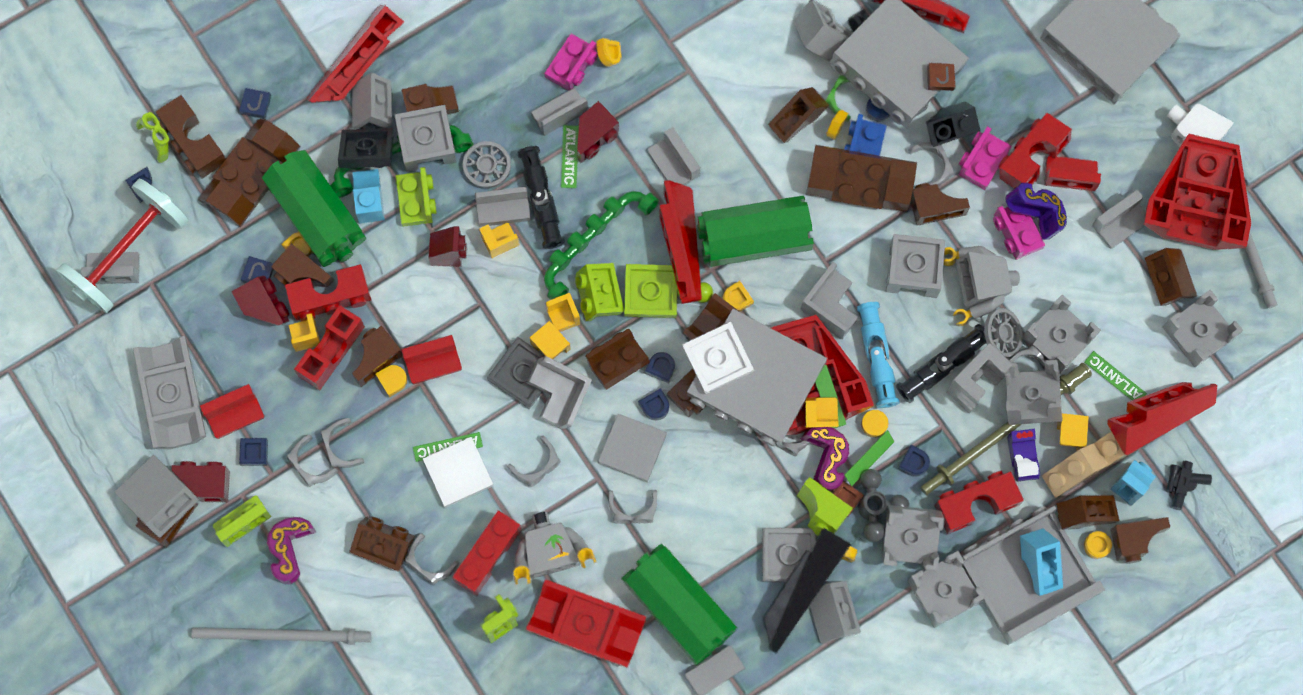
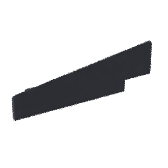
[763,528,851,653]

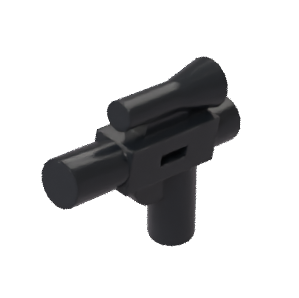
[1166,461,1212,510]

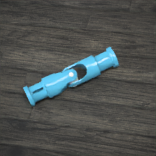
[856,302,900,408]

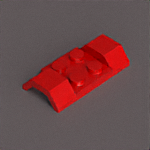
[526,579,646,668]

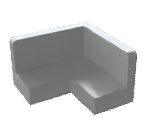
[794,0,854,61]
[800,262,858,339]
[527,356,592,429]

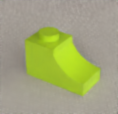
[797,477,853,536]

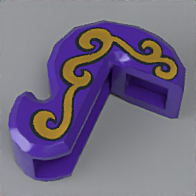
[1005,182,1067,240]

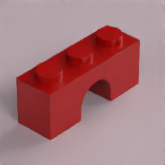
[999,113,1072,188]
[285,264,372,322]
[294,305,365,391]
[934,471,1024,535]
[453,510,522,596]

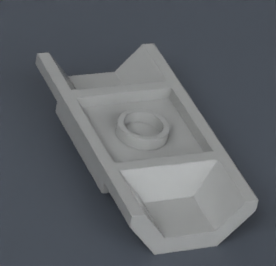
[133,336,206,449]

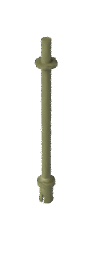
[920,363,1092,495]

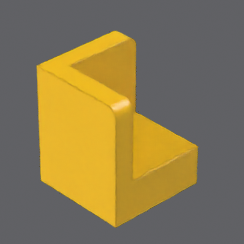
[479,223,520,258]
[546,293,580,332]
[289,313,320,352]
[529,321,571,359]
[805,397,838,427]
[1057,413,1088,452]

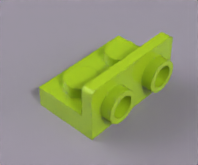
[396,167,437,227]
[575,263,624,321]
[213,495,272,547]
[481,594,519,644]

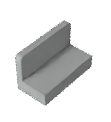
[352,72,392,129]
[531,88,588,136]
[648,127,701,185]
[475,187,531,227]
[1092,190,1146,249]
[81,252,140,284]
[810,581,861,643]

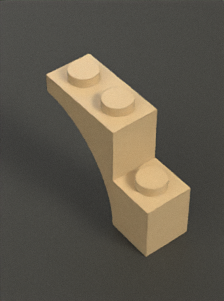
[1041,432,1133,498]

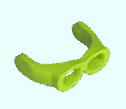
[136,112,169,163]

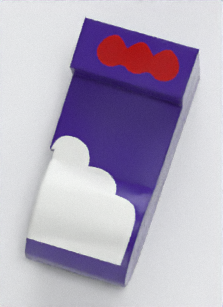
[1007,429,1040,482]

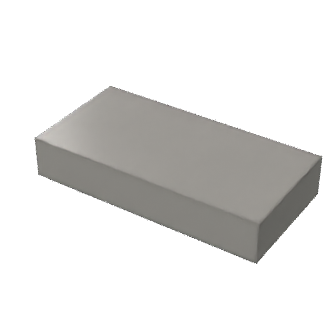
[685,645,745,695]

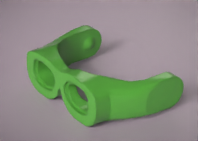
[825,75,851,122]

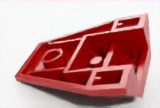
[1143,133,1251,250]
[771,315,874,435]

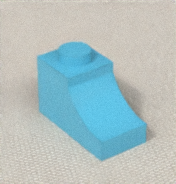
[352,169,385,224]
[1110,460,1156,506]
[1020,528,1063,596]

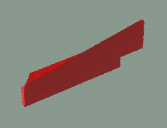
[873,0,970,33]
[306,5,404,103]
[659,180,702,304]
[1107,382,1217,455]

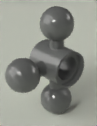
[858,469,909,542]

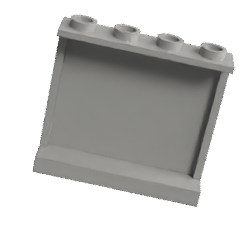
[829,0,969,129]
[1040,0,1181,104]
[687,309,827,447]
[962,506,1105,645]

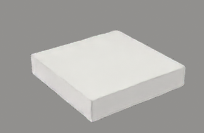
[682,322,754,394]
[423,437,493,508]

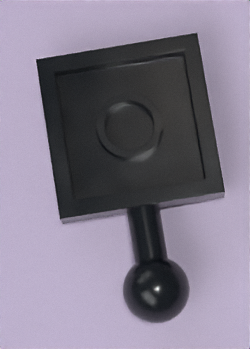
[338,122,394,169]

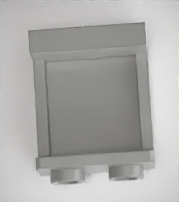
[115,455,199,538]

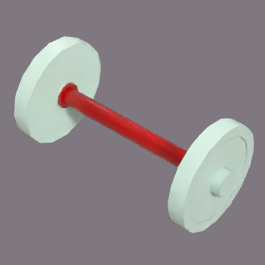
[56,178,189,313]

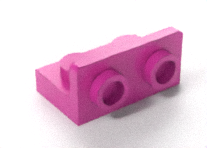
[544,33,598,91]
[958,126,1012,190]
[993,206,1045,260]

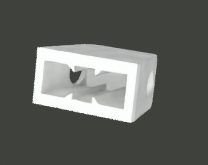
[1167,103,1234,147]

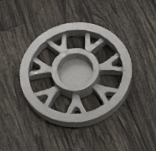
[463,141,511,188]
[984,308,1023,357]

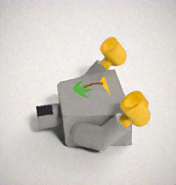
[943,246,1020,326]
[513,512,597,585]

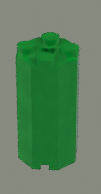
[262,150,367,267]
[697,195,814,267]
[621,543,738,666]

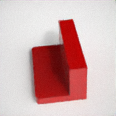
[1044,156,1101,192]
[401,335,462,384]
[200,384,265,439]

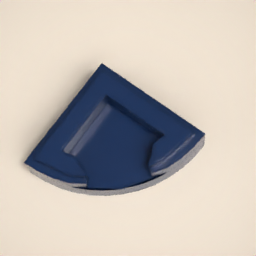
[125,167,153,203]

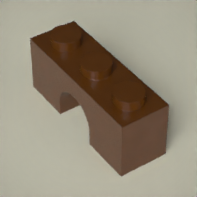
[155,95,226,179]

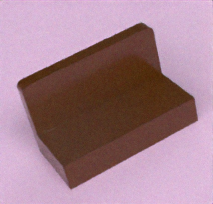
[1144,248,1197,306]

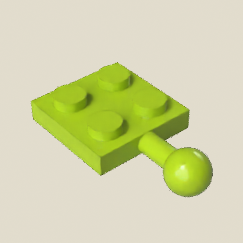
[624,264,713,318]

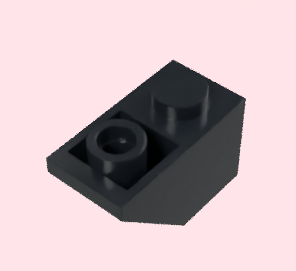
[926,101,981,147]

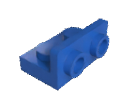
[844,113,887,156]

